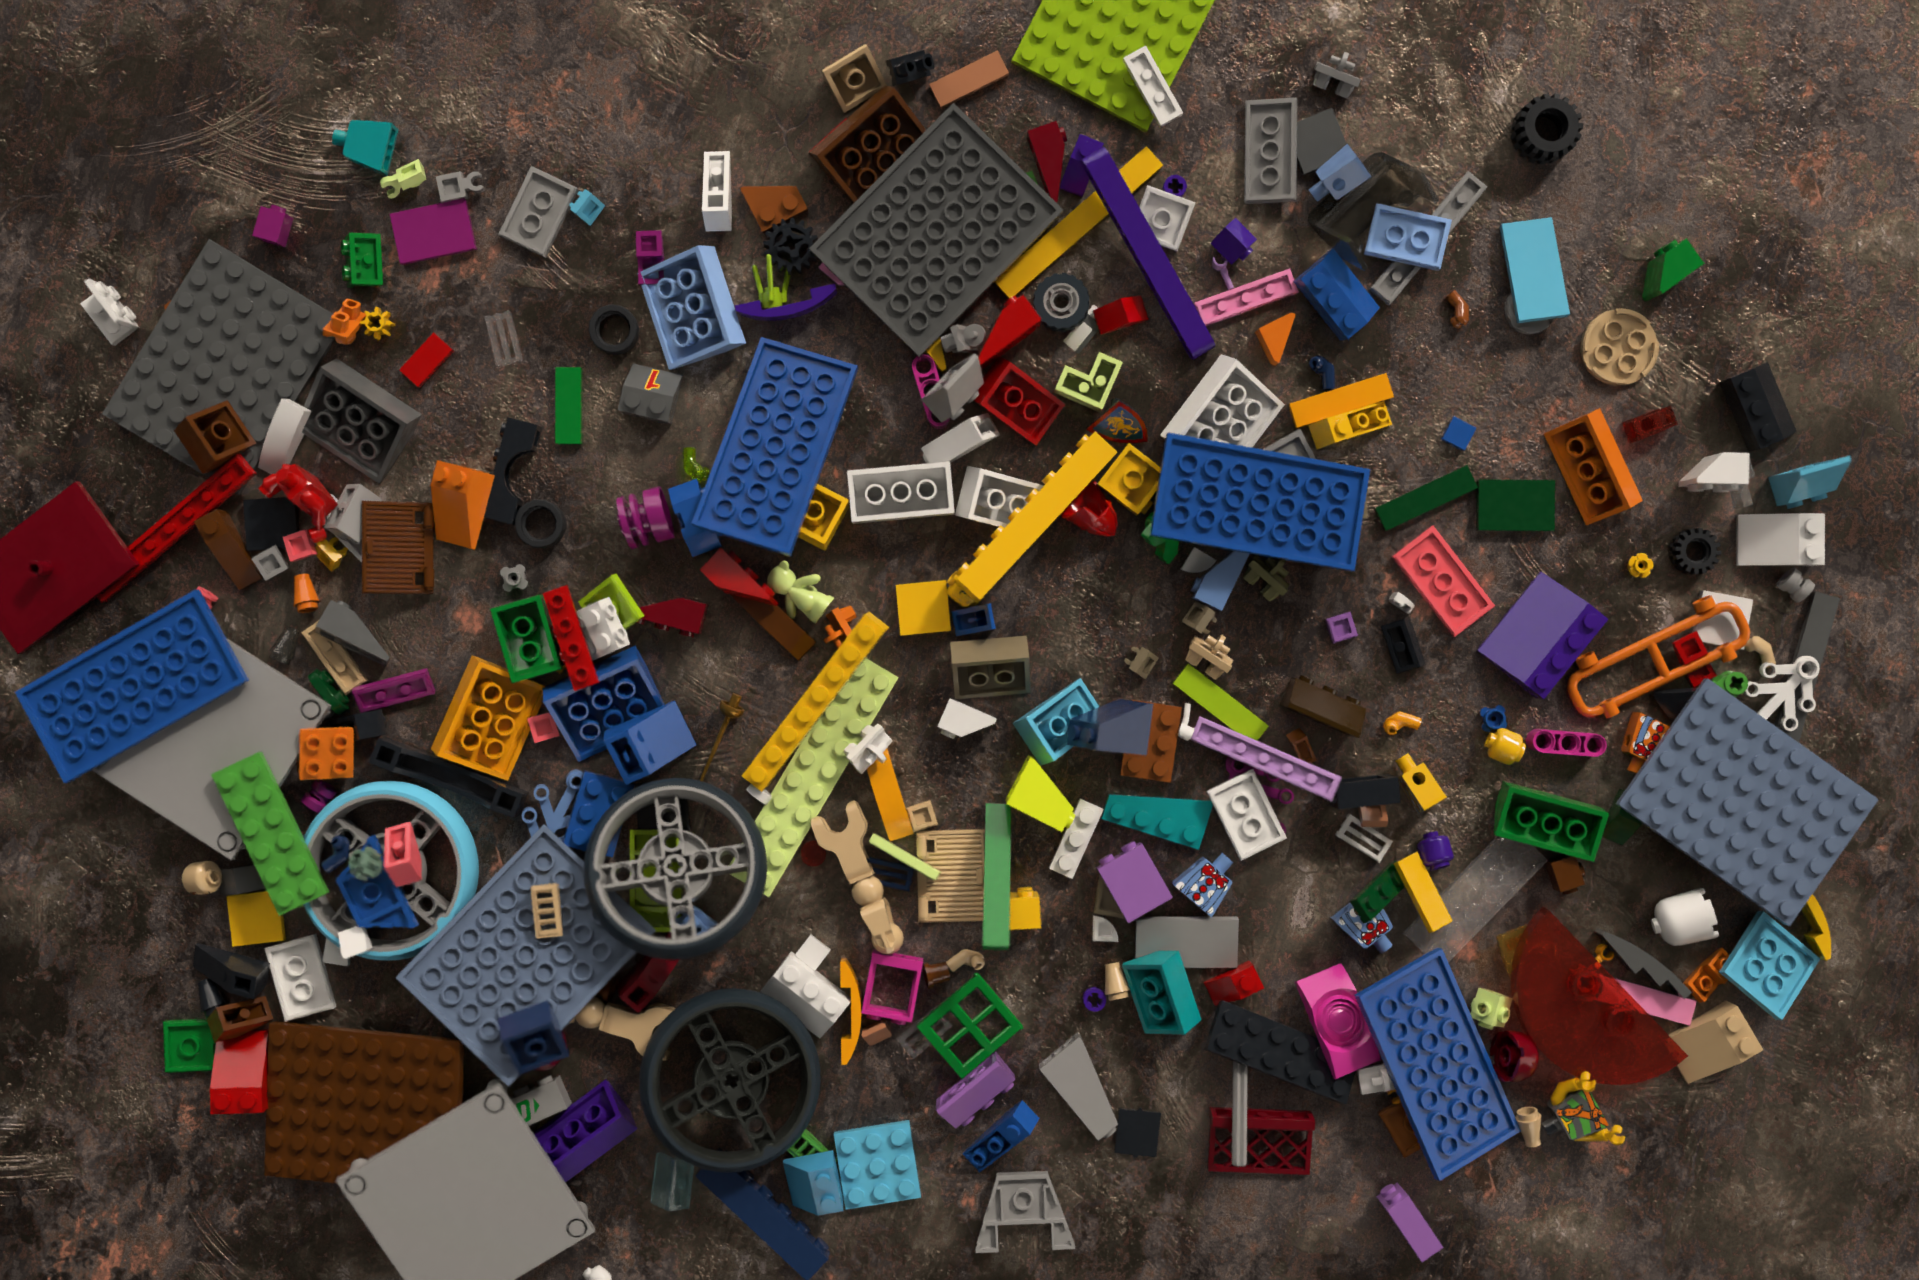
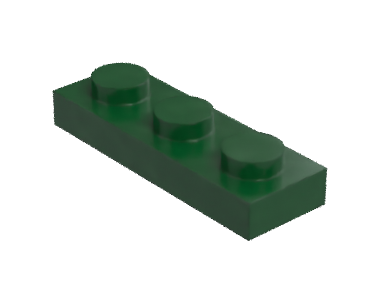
[1350,861,1405,923]

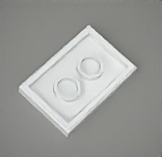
[1206,769,1287,861]
[264,934,337,1022]

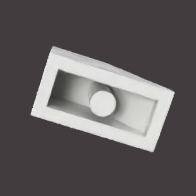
[937,698,997,739]

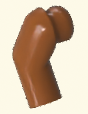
[1445,290,1469,329]

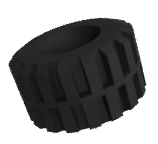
[1511,93,1583,165]

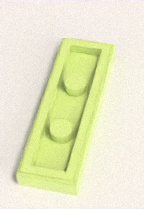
[869,833,942,881]

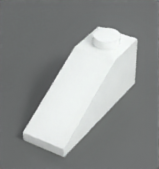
[702,151,732,232]

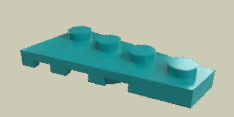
[1101,794,1213,850]

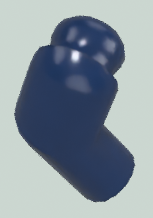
[1309,356,1335,390]
[322,835,350,873]

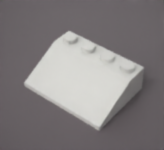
[1160,354,1285,448]

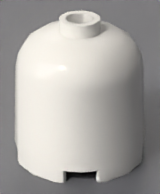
[1651,887,1719,946]

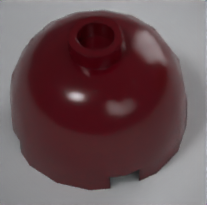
[1490,1031,1539,1082]

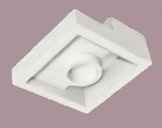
[576,597,630,661]

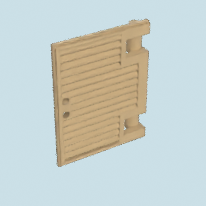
[916,829,985,923]

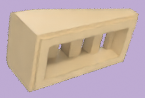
[531,883,563,939]

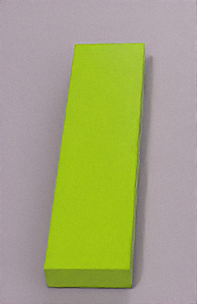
[1172,663,1269,741]

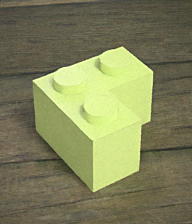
[1054,352,1123,413]

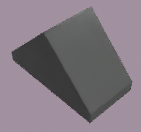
[219,864,265,895]

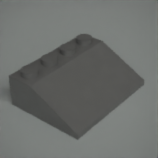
[302,358,422,484]

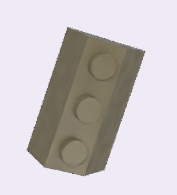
[950,636,1031,699]

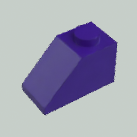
[1059,134,1104,198]

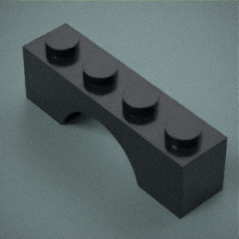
[484,417,543,525]

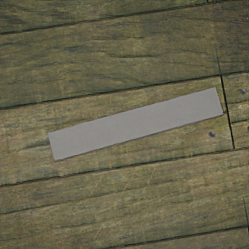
[1369,171,1487,306]

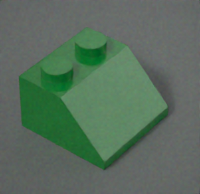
[1642,238,1705,302]

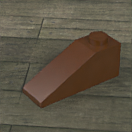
[194,509,263,590]

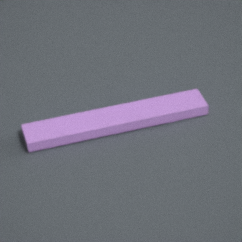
[1190,716,1342,801]

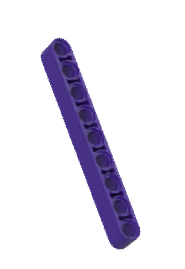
[1081,147,1216,360]

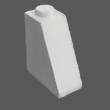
[921,413,1000,463]

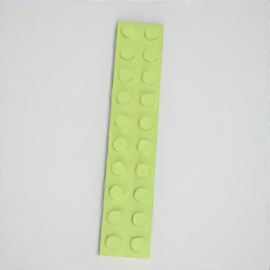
[729,658,899,897]

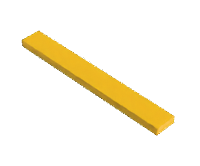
[994,146,1163,299]

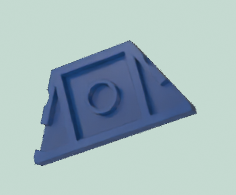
[336,835,419,928]

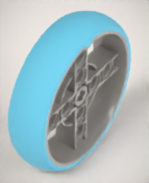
[303,781,479,961]

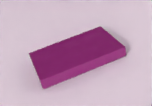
[390,198,477,265]

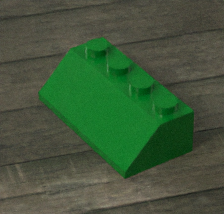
[1494,781,1609,862]

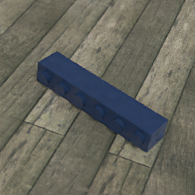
[695,1148,830,1280]

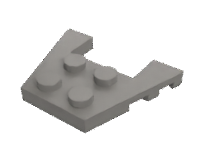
[975,1171,1075,1253]

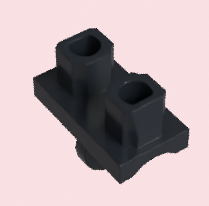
[886,50,935,86]

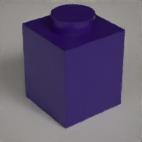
[1210,218,1257,265]

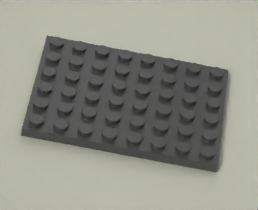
[809,103,1064,358]
[102,239,335,495]

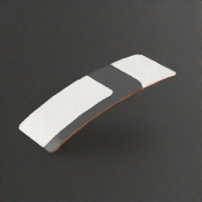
[1064,305,1098,354]

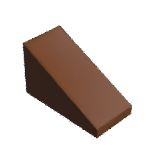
[1286,728,1317,764]

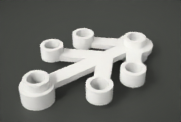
[1743,656,1820,731]

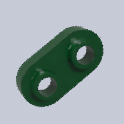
[308,669,350,715]

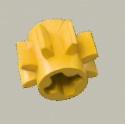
[360,307,395,340]

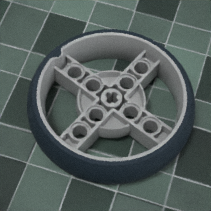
[584,778,767,959]

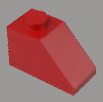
[1203,960,1264,1006]

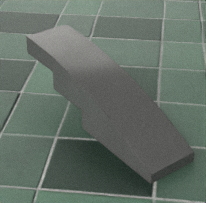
[1594,928,1692,999]

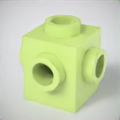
[1470,988,1513,1030]

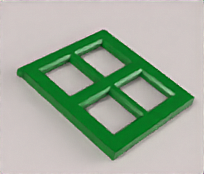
[916,973,1023,1079]

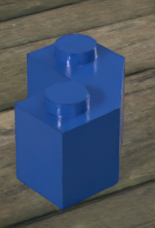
[668,479,722,557]

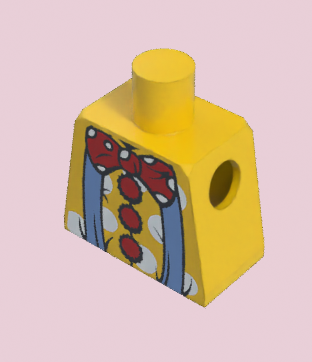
[1395,753,1447,813]

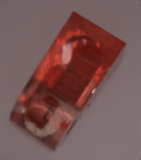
[1622,405,1678,443]

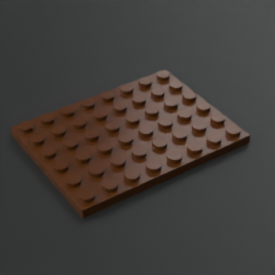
[264,1021,464,1184]

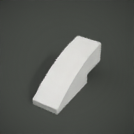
[258,399,312,474]

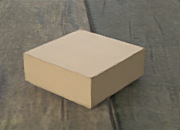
[906,800,938,832]

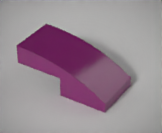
[636,230,664,286]

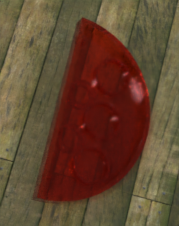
[1511,907,1688,1085]

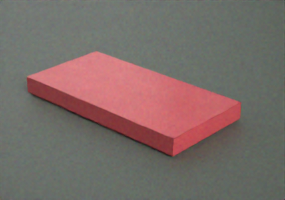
[1391,525,1495,637]

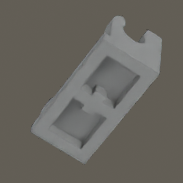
[324,484,382,543]

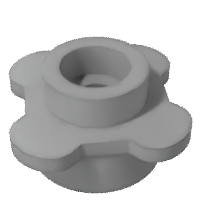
[500,564,528,592]

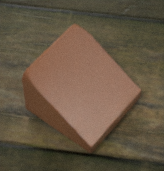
[861,1019,892,1046]

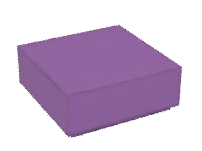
[1325,612,1358,644]

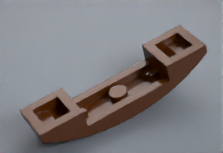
[730,594,816,660]

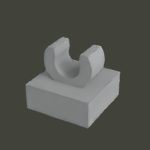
[252,545,290,581]

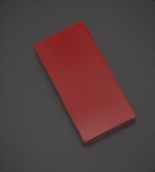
[399,332,454,388]

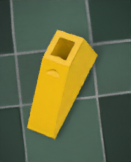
[1309,401,1392,450]

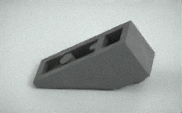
[315,600,390,667]

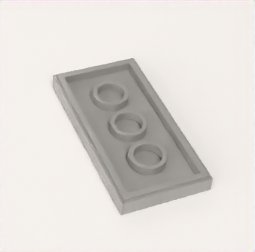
[1244,97,1297,204]
[1135,917,1239,968]

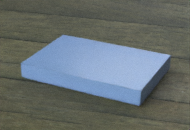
[1364,203,1452,271]

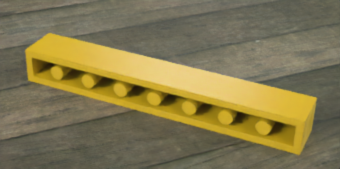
[954,431,1117,603]
[742,612,889,792]

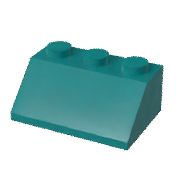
[1122,951,1202,1035]

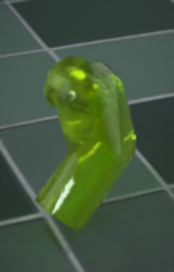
[683,447,710,482]

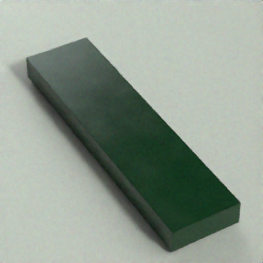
[1373,465,1478,531]

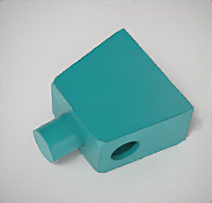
[332,120,399,176]

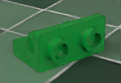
[341,232,383,288]

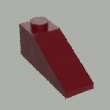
[1026,121,1067,203]

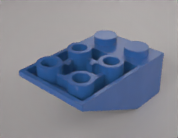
[603,700,696,785]

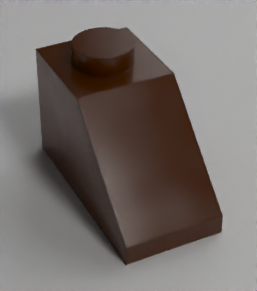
[207,996,273,1043]

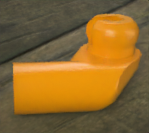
[1383,712,1421,735]

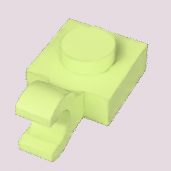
[380,159,427,199]

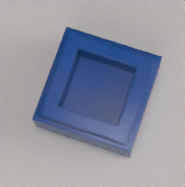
[1440,416,1476,451]

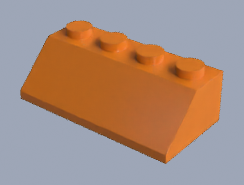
[1544,408,1643,526]

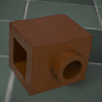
[1544,854,1585,894]

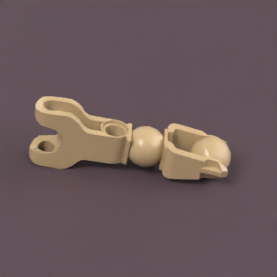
[811,800,904,955]
[570,997,676,1061]

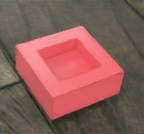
[283,529,317,562]
[527,712,560,743]

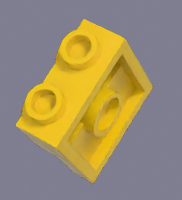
[1097,443,1161,516]

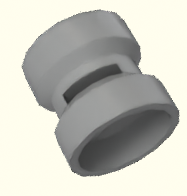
[1777,567,1815,603]

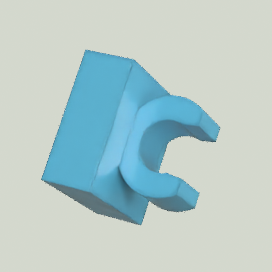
[569,189,605,226]

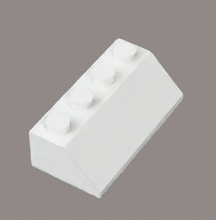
[847,461,955,524]

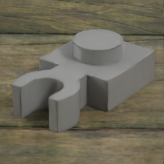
[436,171,485,203]

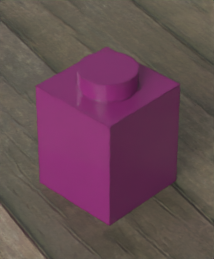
[252,205,294,247]

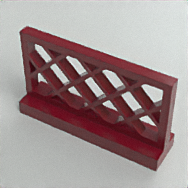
[1207,1107,1315,1175]

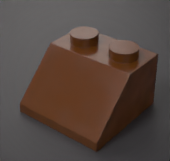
[174,400,256,474]

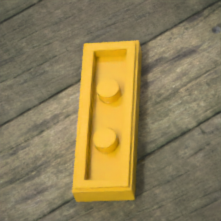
[1393,852,1452,933]

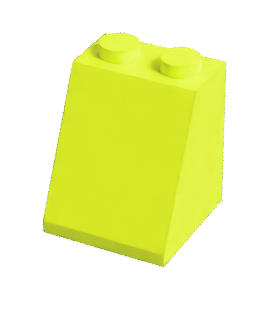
[1005,755,1075,832]

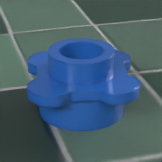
[1480,705,1507,732]

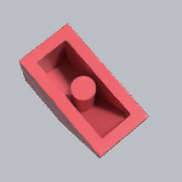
[384,822,422,887]

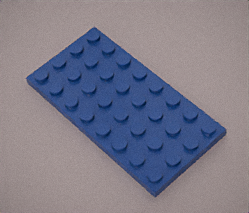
[691,337,858,557]
[1150,432,1370,572]
[15,590,249,783]
[1354,948,1521,1181]

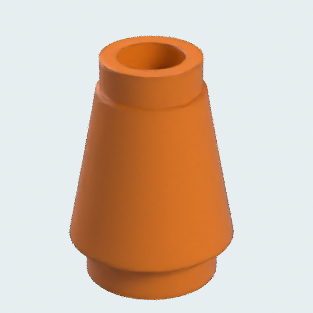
[294,574,320,613]

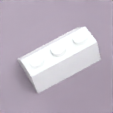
[760,951,851,1038]

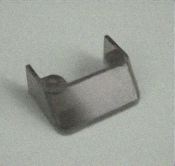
[1308,152,1439,271]

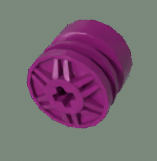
[616,486,675,550]

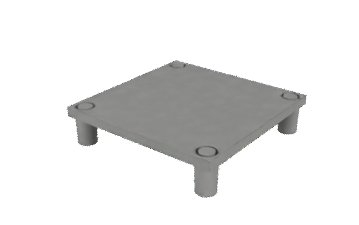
[92,638,334,860]
[336,1078,595,1280]

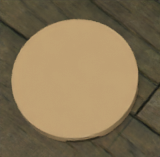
[1580,308,1659,386]

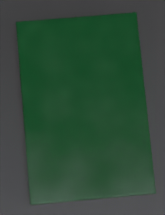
[1476,479,1555,531]

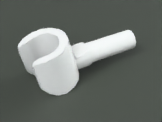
[1178,703,1194,741]

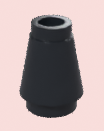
[197,978,227,1018]

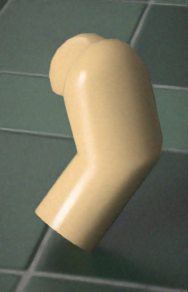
[1745,636,1776,668]
[946,949,985,972]

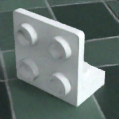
[80,278,139,346]

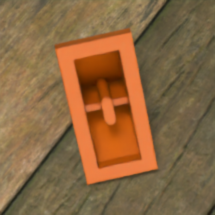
[1255,313,1296,366]

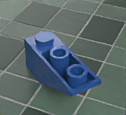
[963,1100,1040,1172]

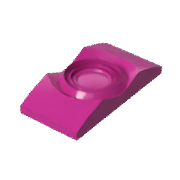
[1295,963,1381,1079]

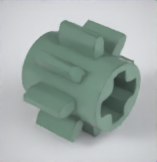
[349,846,383,882]

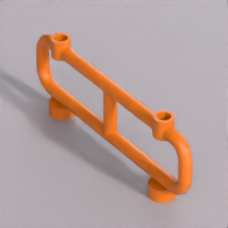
[1567,595,1750,718]

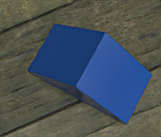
[951,603,996,636]

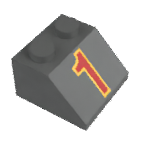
[618,364,683,425]

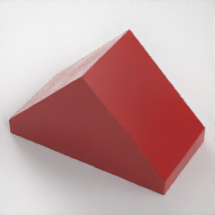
[1092,295,1149,335]

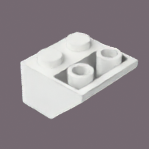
[1678,452,1749,492]

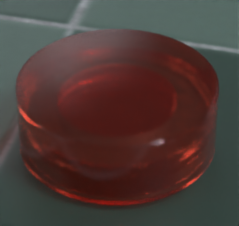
[801,840,827,867]

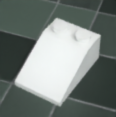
[955,466,1043,528]
[1736,513,1825,566]

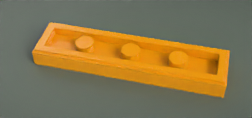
[1288,373,1394,428]

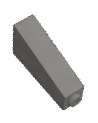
[1039,1032,1118,1141]

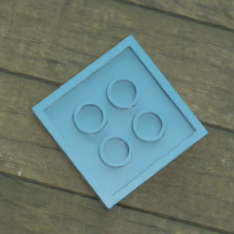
[1719,911,1821,1020]
[834,1120,921,1210]

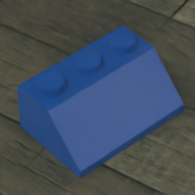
[1293,248,1380,340]

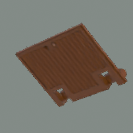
[362,501,434,594]

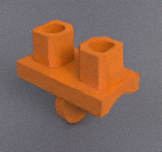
[323,299,367,345]
[823,606,857,649]

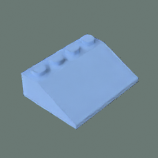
[637,245,746,370]

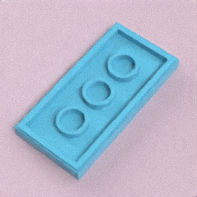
[1500,217,1570,323]

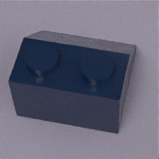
[498,1000,569,1075]

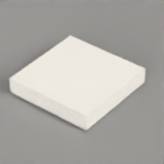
[1139,185,1195,251]
[1693,590,1753,650]

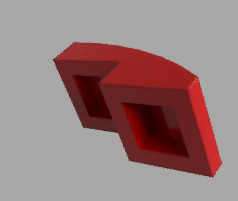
[1672,631,1717,687]

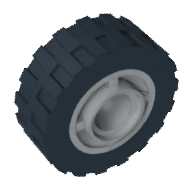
[1033,273,1090,332]

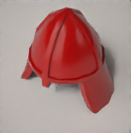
[1061,481,1118,537]

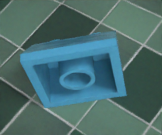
[783,1150,843,1216]

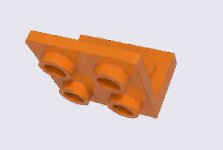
[297,727,354,780]

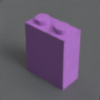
[1096,841,1173,923]
[1376,1183,1443,1262]

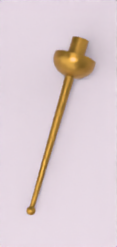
[699,693,745,782]

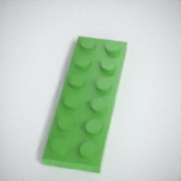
[211,751,329,916]

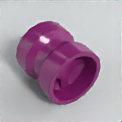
[301,779,338,813]

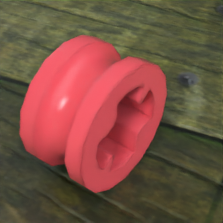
[196,586,218,610]

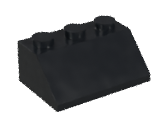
[1719,362,1797,452]

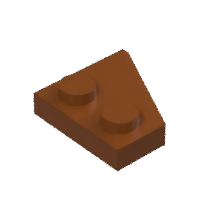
[740,186,808,234]

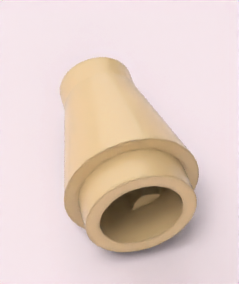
[1104,962,1130,1001]
[1515,1107,1541,1147]

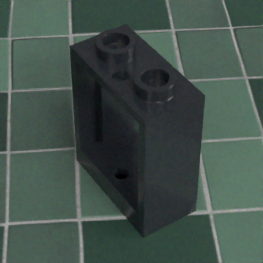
[1325,774,1401,809]

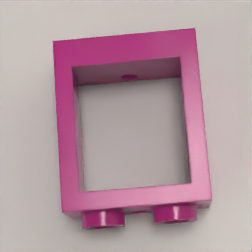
[861,949,923,1025]

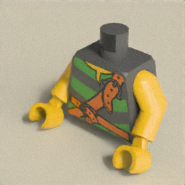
[1541,1071,1625,1145]

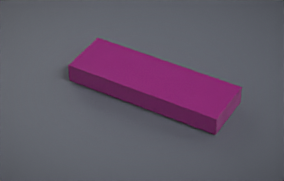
[351,668,436,713]

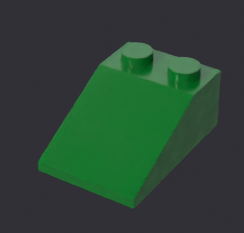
[490,595,562,683]

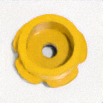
[1628,553,1653,578]

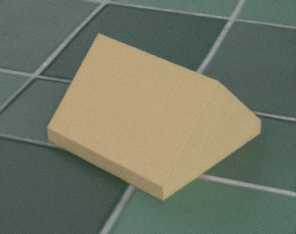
[822,44,886,113]

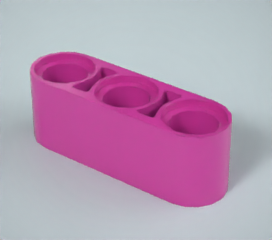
[912,354,950,429]
[1526,729,1607,757]

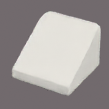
[338,926,373,959]

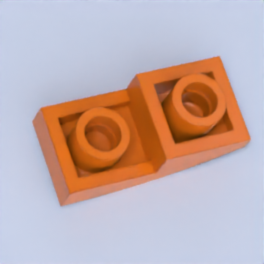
[1683,947,1729,1003]

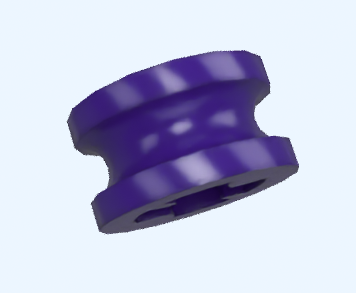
[1163,175,1187,197]
[1083,987,1106,1012]

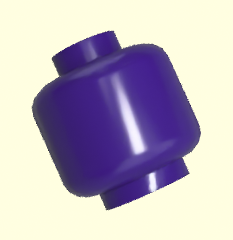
[1417,831,1454,871]

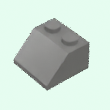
[921,354,984,422]

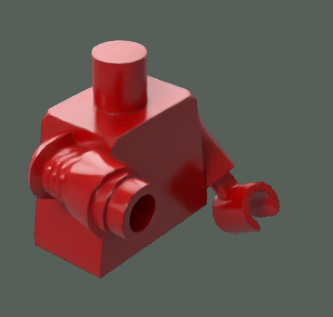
[259,464,338,544]

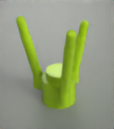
[752,254,791,309]

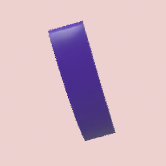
[735,284,837,321]

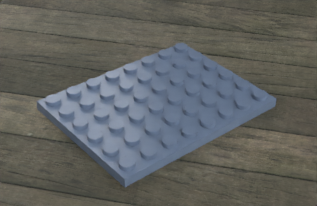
[1616,678,1879,926]
[396,824,656,1086]

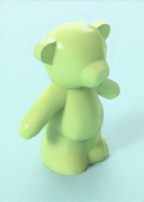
[766,560,834,624]

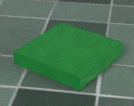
[163,1019,216,1073]

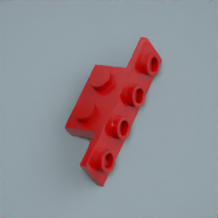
[542,585,600,691]

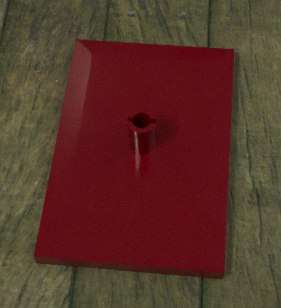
[0,481,140,654]

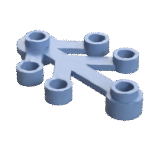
[521,769,583,841]

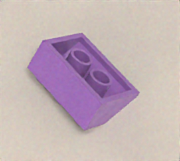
[936,1051,1015,1128]

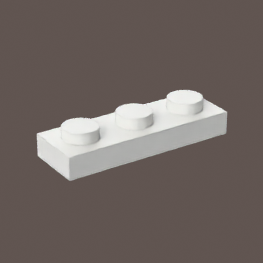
[1123,46,1183,128]
[1049,798,1104,879]

